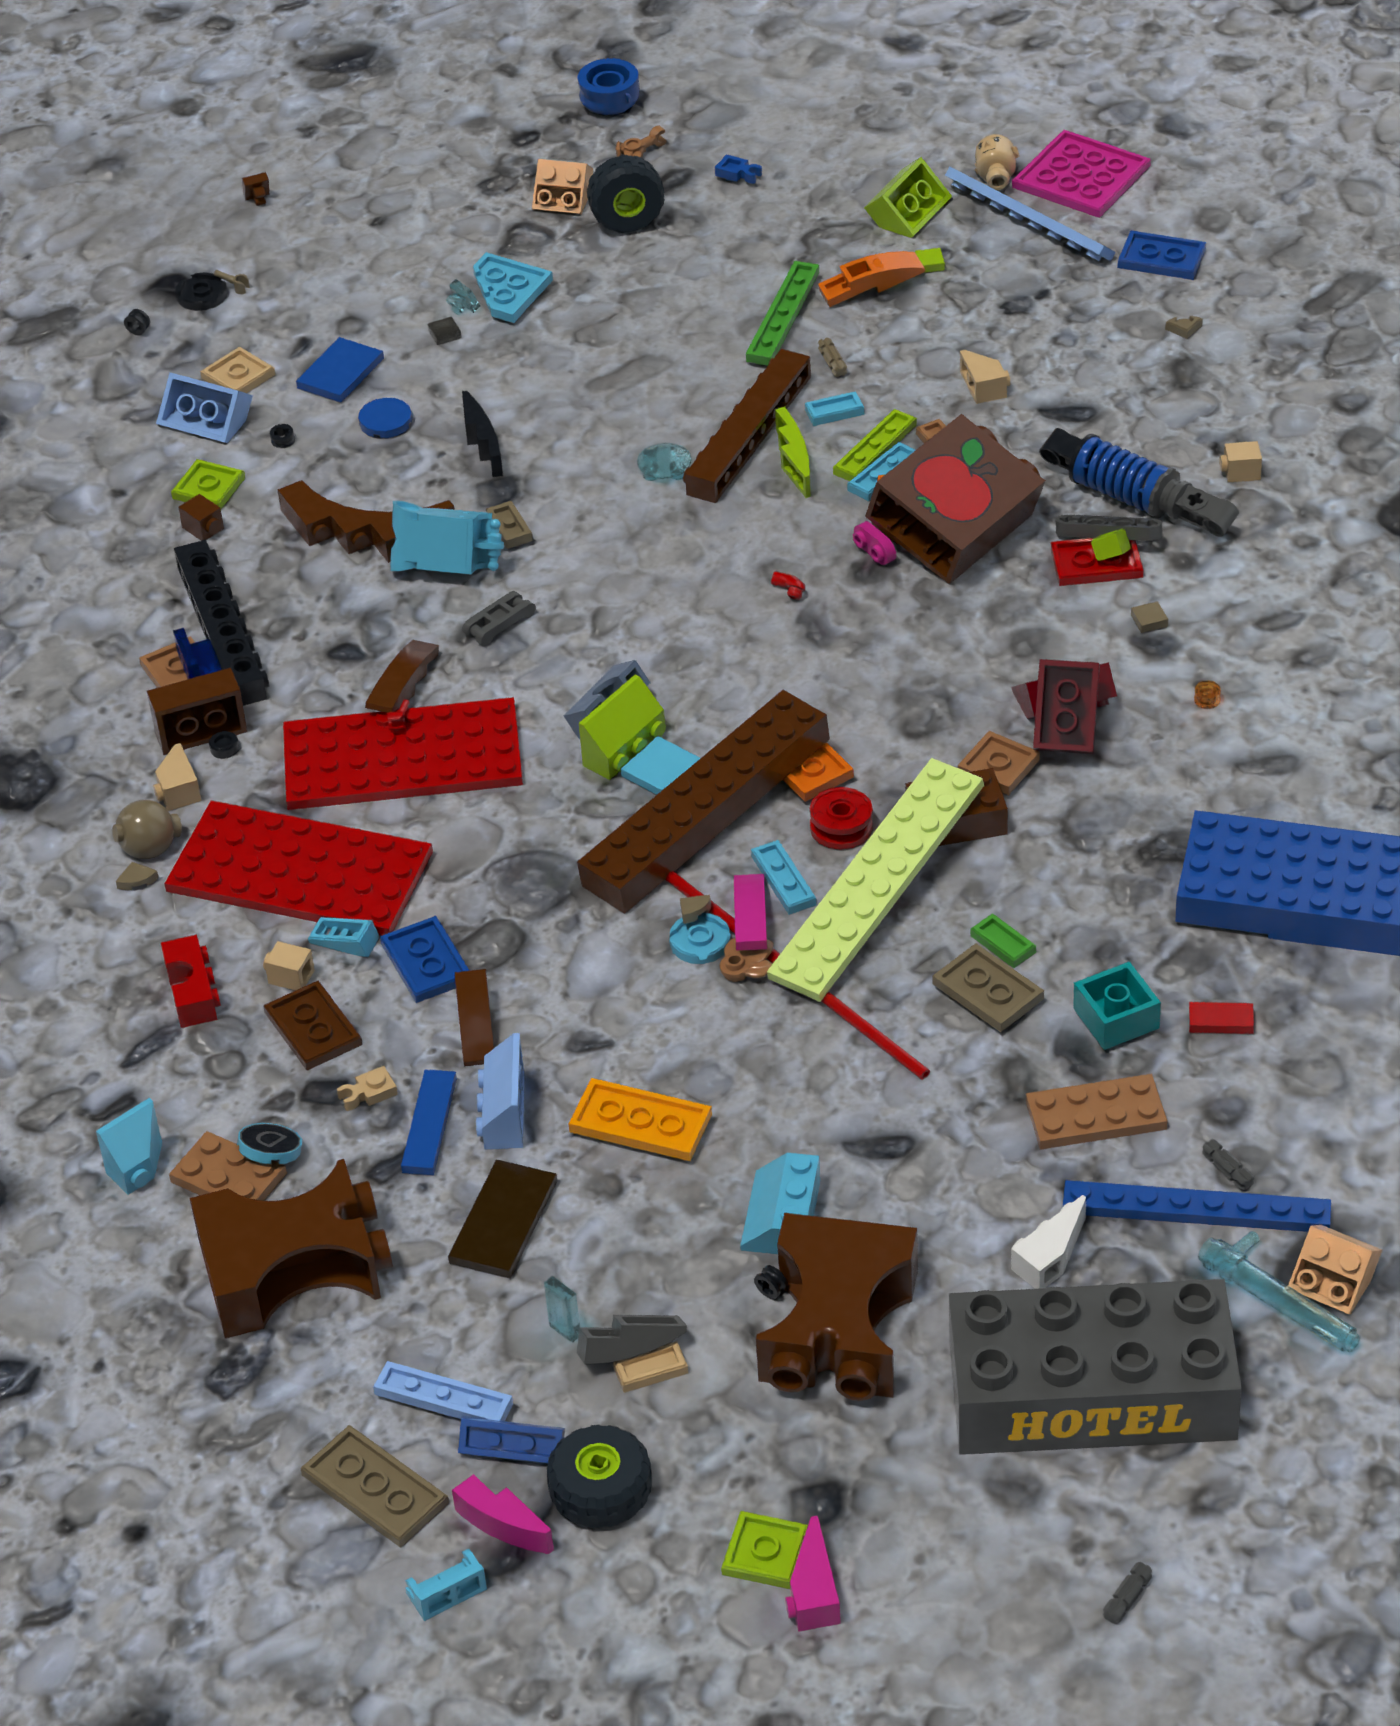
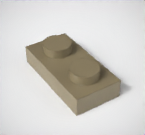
[486,501,533,549]

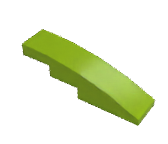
[775,407,811,498]

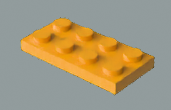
[568,1078,712,1161]

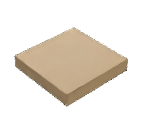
[200,347,276,393]

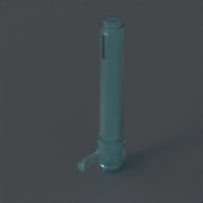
[1198,1231,1360,1352]

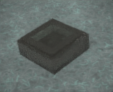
[427,316,462,345]

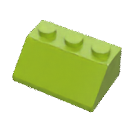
[864,157,952,238]
[579,674,666,780]

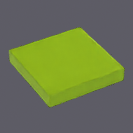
[171,459,245,509]
[721,1511,808,1589]

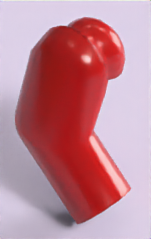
[771,571,806,600]

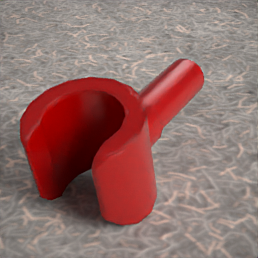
[387,699,410,729]

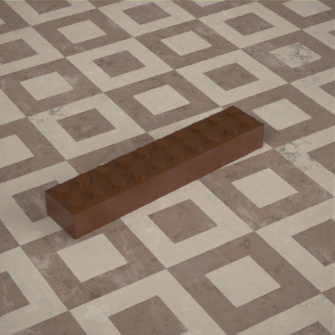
[577,689,830,914]

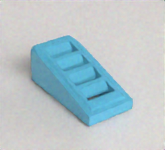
[308,917,379,957]

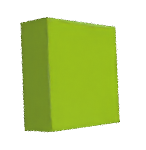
[915,248,945,273]

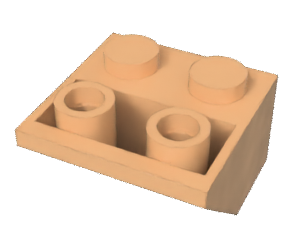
[532,159,593,215]
[1287,1225,1382,1314]

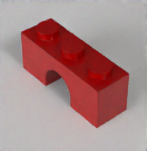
[161,934,221,1028]

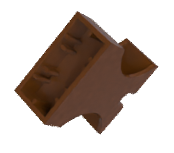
[189,1159,393,1339]
[756,1213,918,1401]

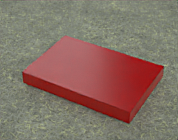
[1051,538,1144,586]

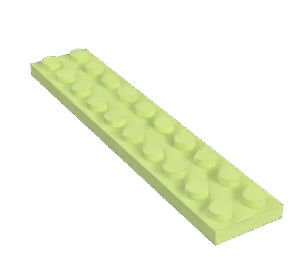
[767,758,984,1002]

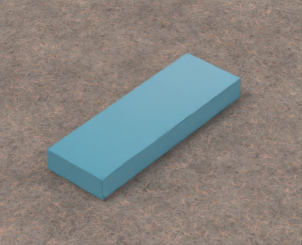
[847,442,915,501]
[751,840,816,915]

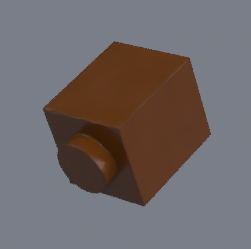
[178,494,224,541]

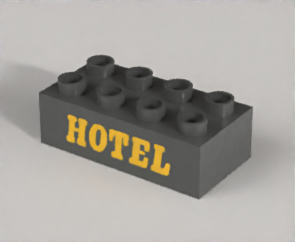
[949,1279,1242,1455]

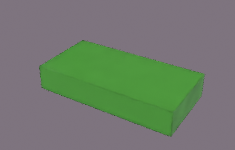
[970,913,1036,968]

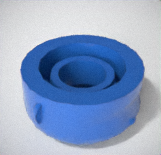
[577,58,640,115]

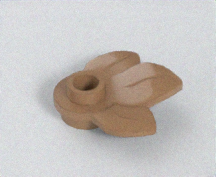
[720,938,774,982]

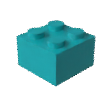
[1073,961,1161,1050]

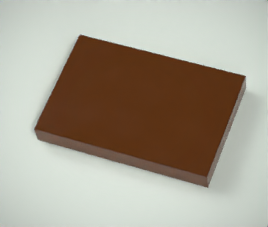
[263,980,363,1070]

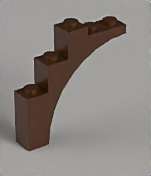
[277,480,455,563]

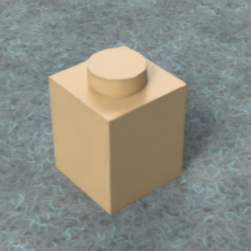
[1219,441,1262,482]
[263,941,315,990]

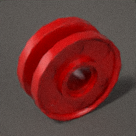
[809,787,873,850]

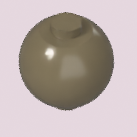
[112,800,182,859]

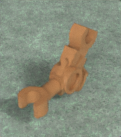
[616,125,667,158]

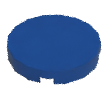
[358,398,412,438]

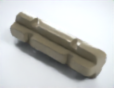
[818,338,847,377]

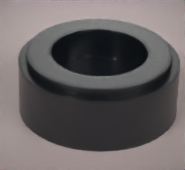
[209,731,239,759]

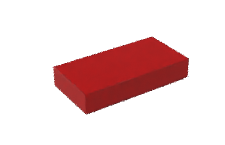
[1189,1002,1254,1034]

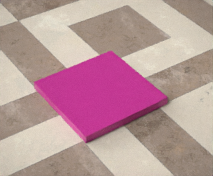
[1012,130,1151,218]

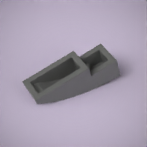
[577,1315,687,1364]

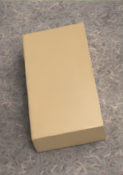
[613,1341,688,1393]

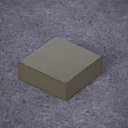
[1131,601,1168,633]

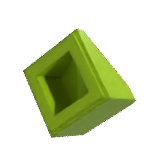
[1091,528,1131,561]

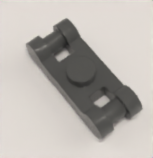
[462,591,536,646]

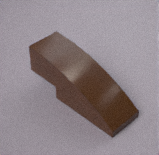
[455,969,494,1067]

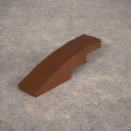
[365,640,439,713]

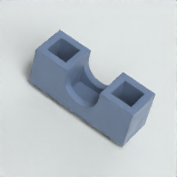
[563,660,651,739]

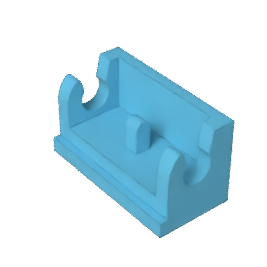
[405,1549,487,1621]

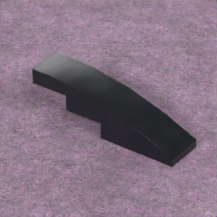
[462,390,503,477]

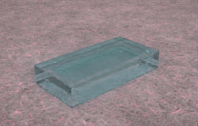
[544,1276,580,1343]

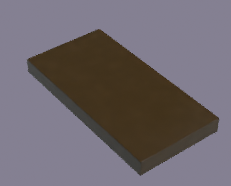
[448,1159,558,1278]

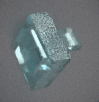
[446,279,480,315]

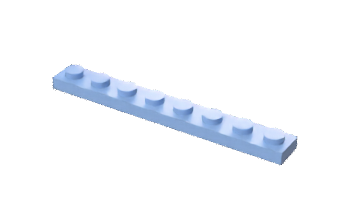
[945,166,1116,261]

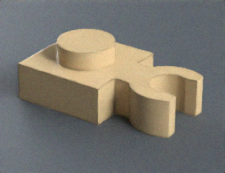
[337,1066,398,1111]

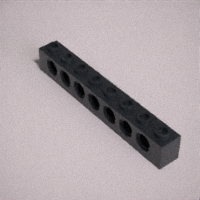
[174,539,269,706]

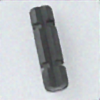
[1202,1139,1254,1191]
[1103,1562,1152,1624]

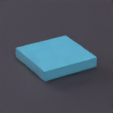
[621,736,700,795]

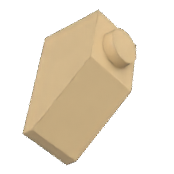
[960,350,1010,404]
[153,743,202,811]

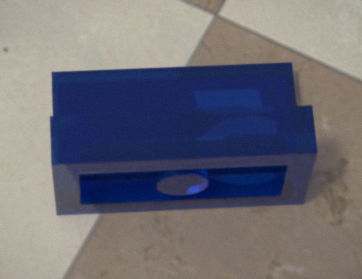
[173,628,221,679]

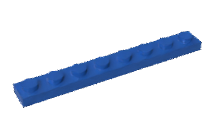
[1063,1180,1331,1232]

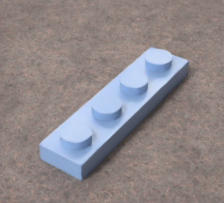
[373,1361,513,1421]

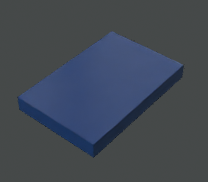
[1117,230,1206,280]
[296,337,384,402]
[380,916,470,1003]

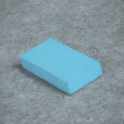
[805,391,864,426]

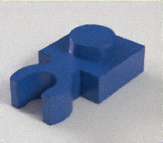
[715,154,762,184]

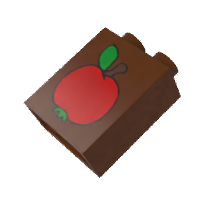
[865,414,1046,584]

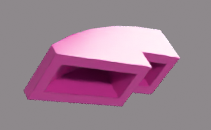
[452,1474,554,1554]

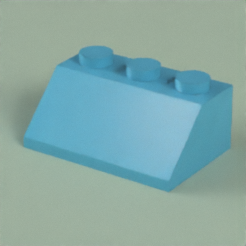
[740,1153,821,1254]

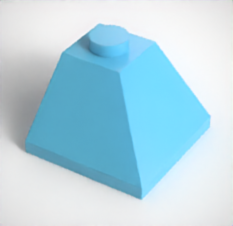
[96,1098,162,1195]

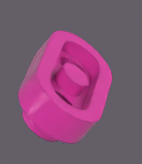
[853,521,896,565]

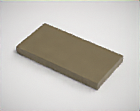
[301,1425,449,1548]

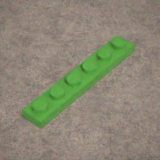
[746,261,820,366]

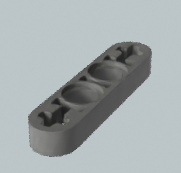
[1055,514,1163,541]

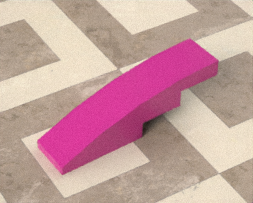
[734,874,767,951]

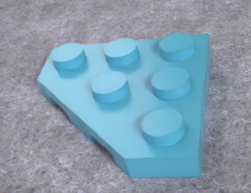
[473,252,553,323]

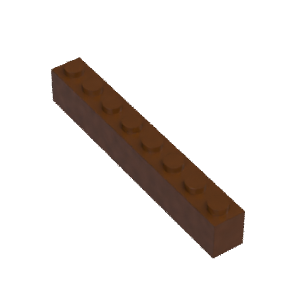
[683,349,811,503]

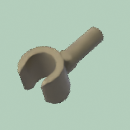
[214,270,250,295]

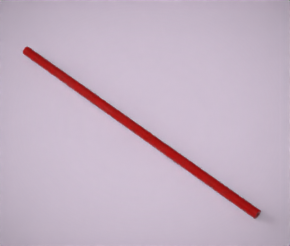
[665,871,930,1080]

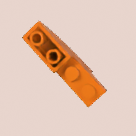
[818,251,926,307]

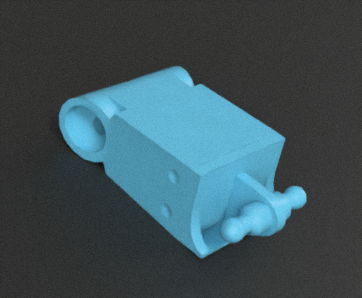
[390,501,504,575]

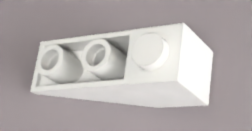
[1011,1195,1086,1289]

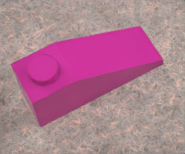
[785,1516,841,1632]

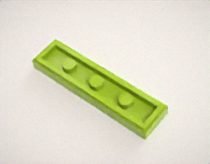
[833,409,917,481]

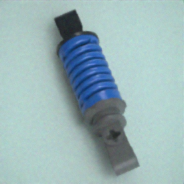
[1039,428,1239,537]

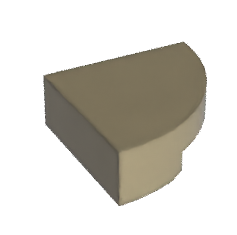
[1165,316,1203,339]
[116,862,159,890]
[680,895,711,924]

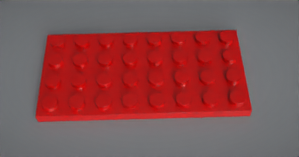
[283,697,523,810]
[164,800,433,935]

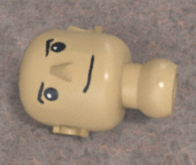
[974,134,1020,190]

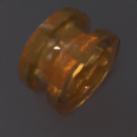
[1194,680,1221,709]

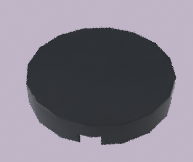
[175,272,227,311]

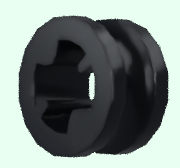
[124,309,151,335]
[270,424,295,448]
[754,1265,788,1299]

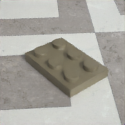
[932,943,1044,1032]

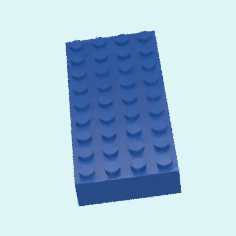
[1175,810,1400,956]

